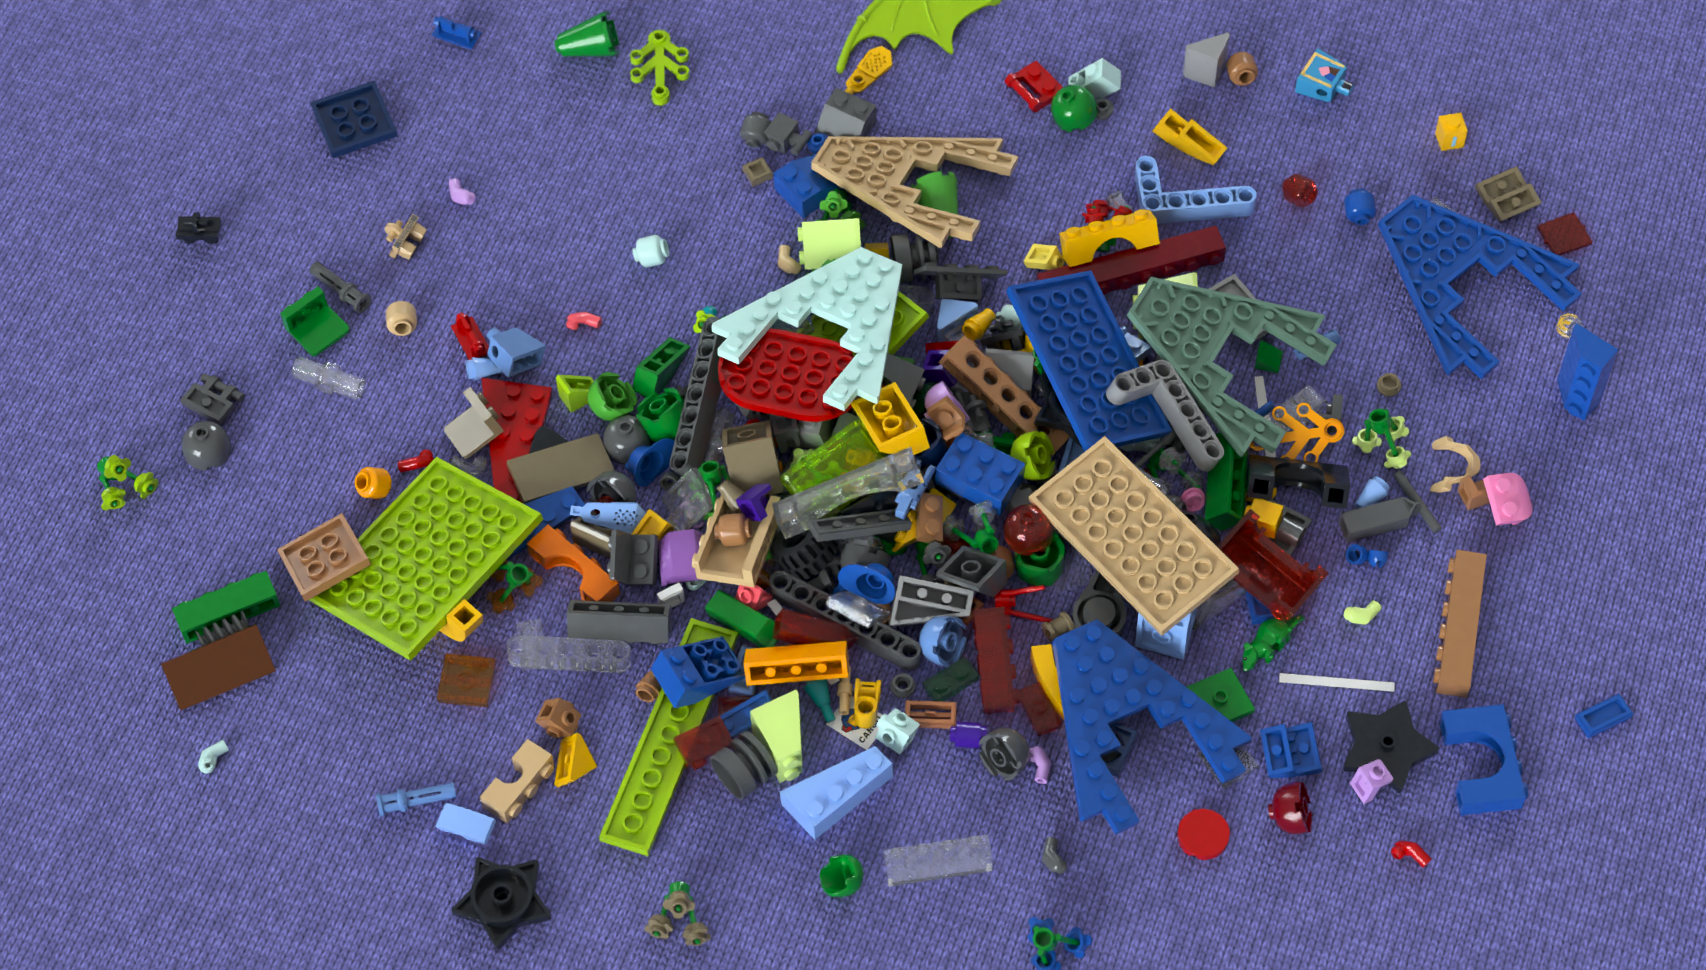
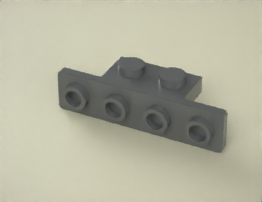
[914,262,1007,301]

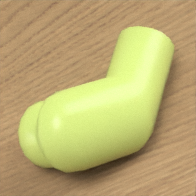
[1344,600,1382,625]

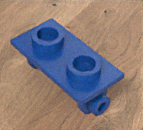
[432,16,482,50]

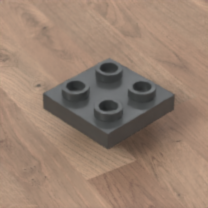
[1244,499,1312,562]

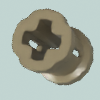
[1041,611,1075,642]

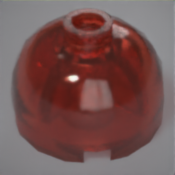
[1003,504,1054,556]

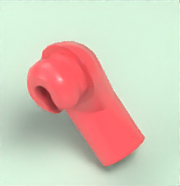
[566,312,602,330]

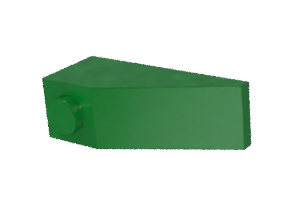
[632,337,690,398]

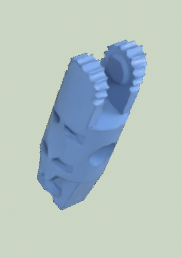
[895,459,936,520]

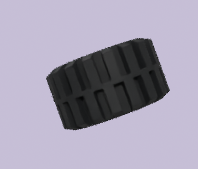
[770,514,839,580]

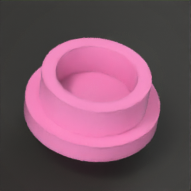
[1181,488,1205,512]

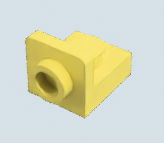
[1023,244,1065,271]

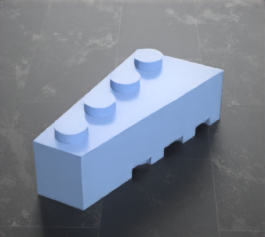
[780,746,893,840]

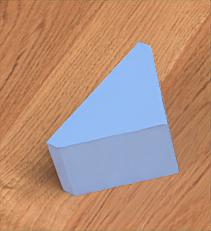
[937,299,978,342]

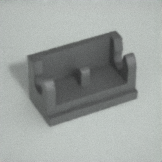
[769,414,800,453]

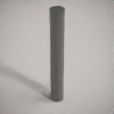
[1393,471,1442,534]

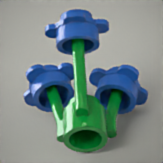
[1028,917,1093,970]

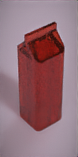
[773,608,858,650]

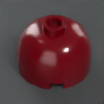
[1268,782,1312,834]

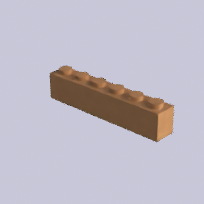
[1433,549,1487,698]

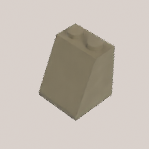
[722,420,784,497]

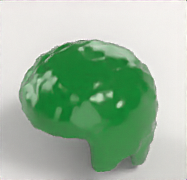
[819,854,864,897]

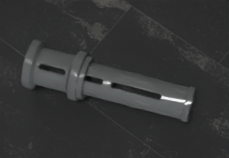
[309,261,372,313]

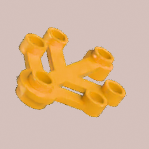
[1249,402,1344,462]

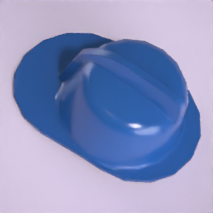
[625,438,675,487]
[838,563,896,604]

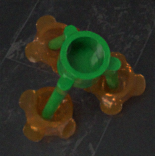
[487,560,543,614]

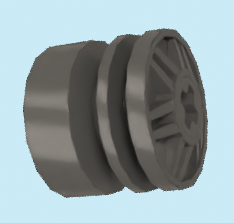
[891,233,939,284]
[709,730,778,800]

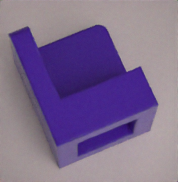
[736,484,772,521]

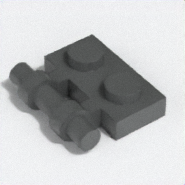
[180,373,245,426]

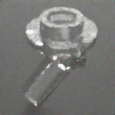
[962,425,994,447]

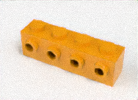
[744,641,849,686]

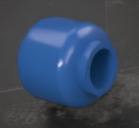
[1344,188,1376,225]

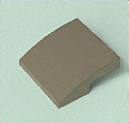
[1474,166,1541,222]

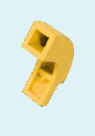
[440,599,483,642]

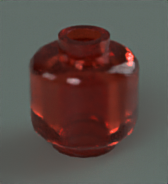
[1282,173,1318,208]

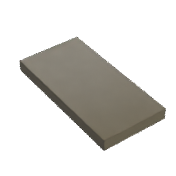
[506,433,615,504]

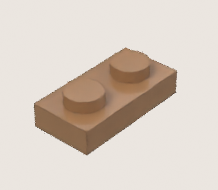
[916,493,943,543]

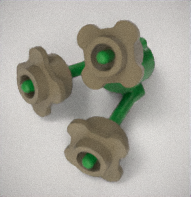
[644,881,711,946]

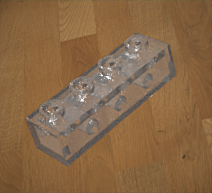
[884,834,992,887]

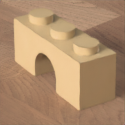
[480,739,554,824]

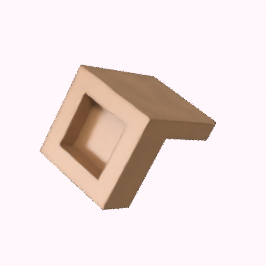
[1457,475,1490,511]

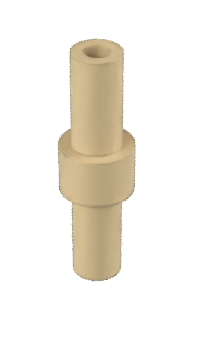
[837,666,853,715]

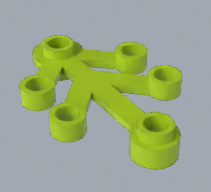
[630,30,690,106]

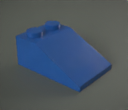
[774,154,846,218]

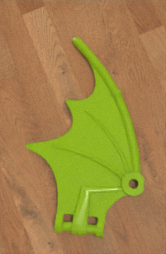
[836,0,1002,73]

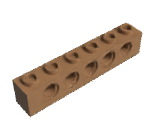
[939,336,1070,457]

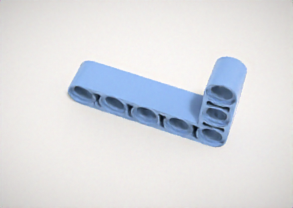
[1135,156,1256,224]

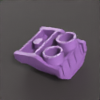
[658,529,708,586]

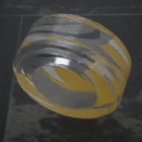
[1556,313,1582,338]

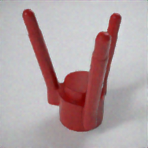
[995,585,1053,623]

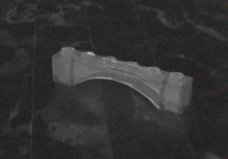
[772,447,924,539]

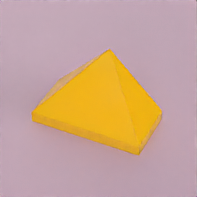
[554,733,597,787]

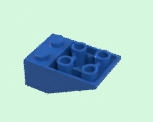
[651,636,745,709]

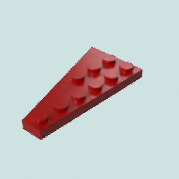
[481,378,553,503]

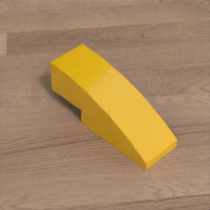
[1152,108,1227,165]
[1030,644,1064,720]

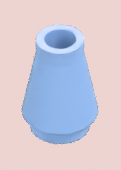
[466,357,502,381]
[1355,476,1390,508]

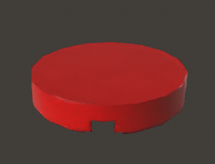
[1177,809,1230,860]

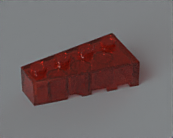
[972,607,1019,714]

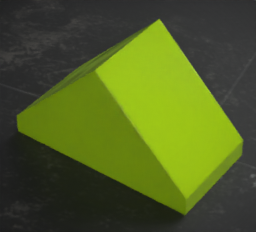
[556,375,594,413]

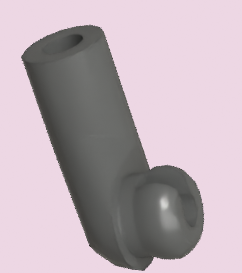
[1042,837,1067,874]

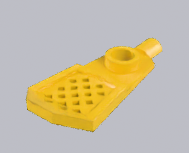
[845,46,892,95]

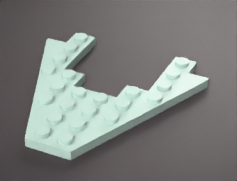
[712,247,902,411]

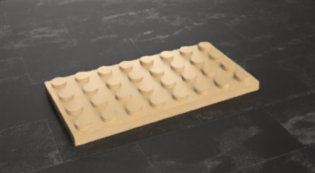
[1029,436,1239,636]

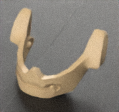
[1430,436,1481,493]

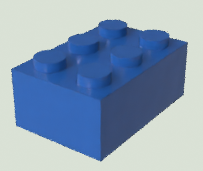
[935,433,1025,516]

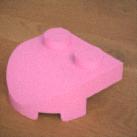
[1483,473,1533,526]

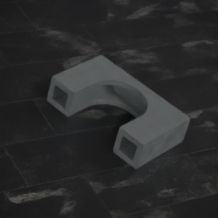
[830,353,926,461]

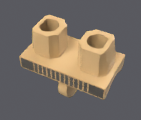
[385,214,427,260]

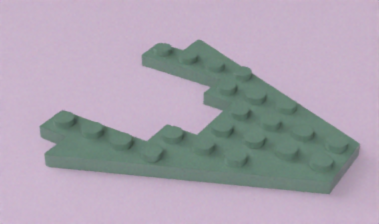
[1127,277,1337,457]

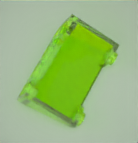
[779,420,899,519]

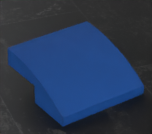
[1260,722,1323,778]

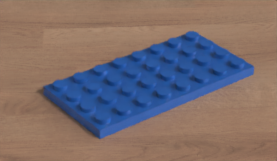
[1006,270,1172,452]

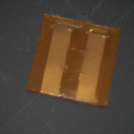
[436,654,496,707]

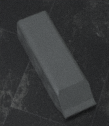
[1339,497,1421,543]

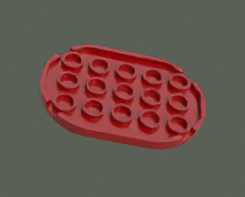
[718,329,860,422]

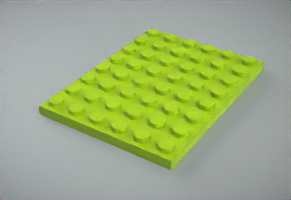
[309,457,543,661]

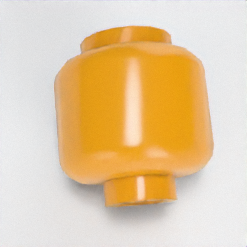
[355,467,392,499]

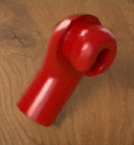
[398,450,434,473]
[1391,841,1432,867]

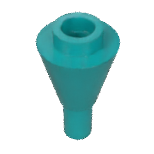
[804,679,836,723]

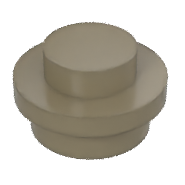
[1377,373,1401,397]

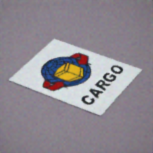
[826,696,882,750]

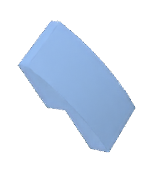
[436,803,496,844]

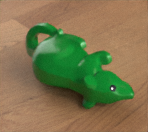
[1242,614,1305,671]

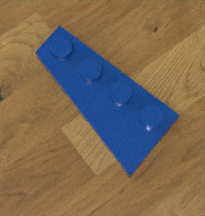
[504,486,585,562]

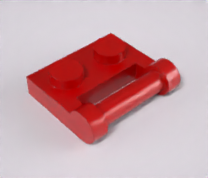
[1004,60,1063,112]

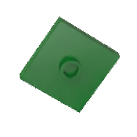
[1186,668,1255,722]

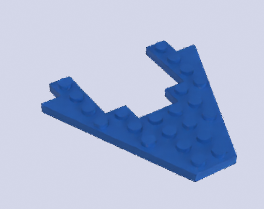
[1378,194,1582,379]
[1052,619,1252,835]

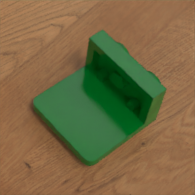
[280,286,350,356]

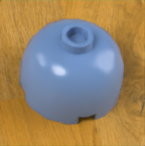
[919,616,967,667]

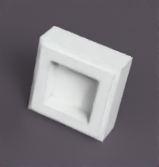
[657,583,685,608]

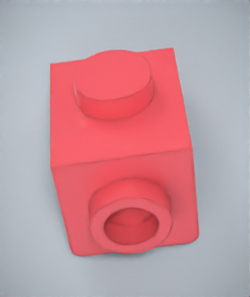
[735,585,773,611]

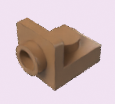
[927,396,965,441]

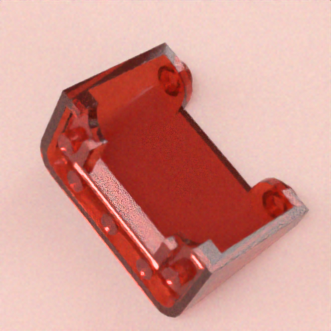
[1217,509,1329,620]

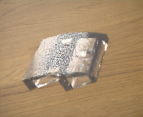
[661,467,713,531]

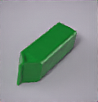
[705,589,785,648]

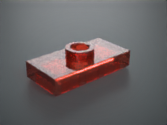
[1017,682,1062,736]

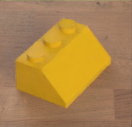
[851,382,930,458]

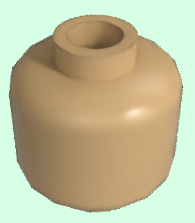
[386,301,417,336]

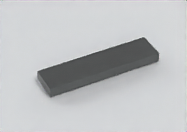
[809,509,912,542]

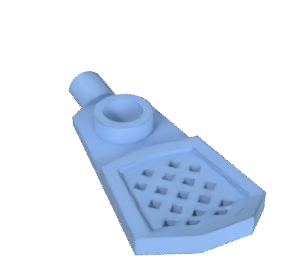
[570,502,645,534]

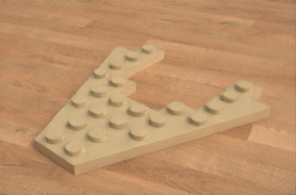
[811,136,1018,248]

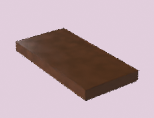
[161,624,276,711]

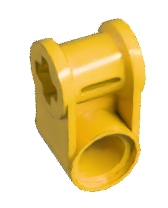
[854,678,882,729]

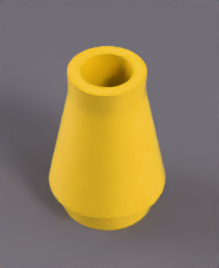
[962,308,996,341]

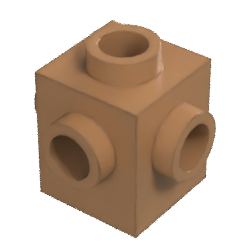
[535,698,582,739]

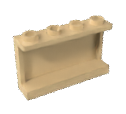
[692,495,783,587]

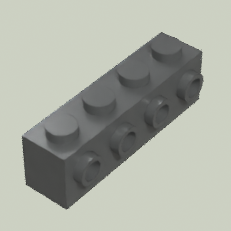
[567,600,671,645]

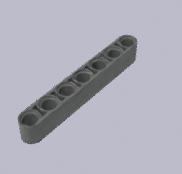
[670,316,726,480]
[769,571,921,671]

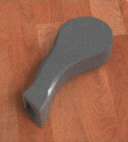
[1072,570,1127,637]

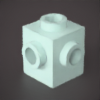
[875,708,920,754]

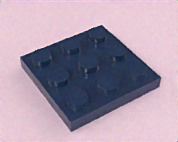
[310,80,398,158]

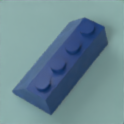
[1557,323,1618,421]

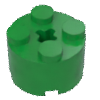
[636,388,684,442]
[1014,528,1065,586]

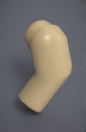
[778,245,801,275]

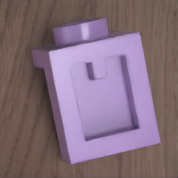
[1350,759,1393,804]

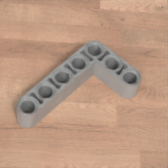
[1106,360,1224,472]

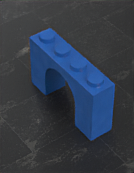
[1439,704,1528,816]

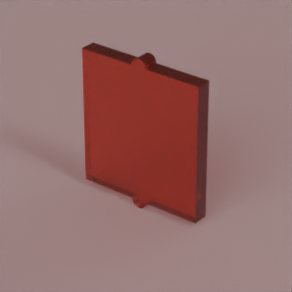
[1537,212,1593,256]

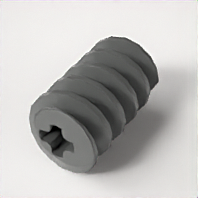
[196,611,249,646]

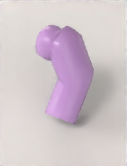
[448,179,476,205]
[1030,746,1052,784]

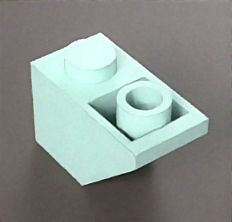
[1068,58,1121,98]

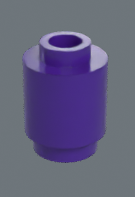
[949,721,987,749]

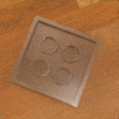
[277,513,371,602]

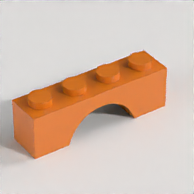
[527,524,620,602]

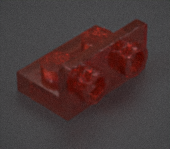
[673,716,732,770]

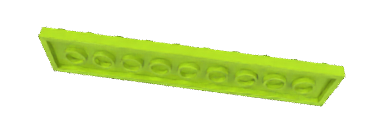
[599,618,739,856]

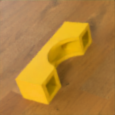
[1059,209,1160,267]

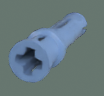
[376,782,456,817]

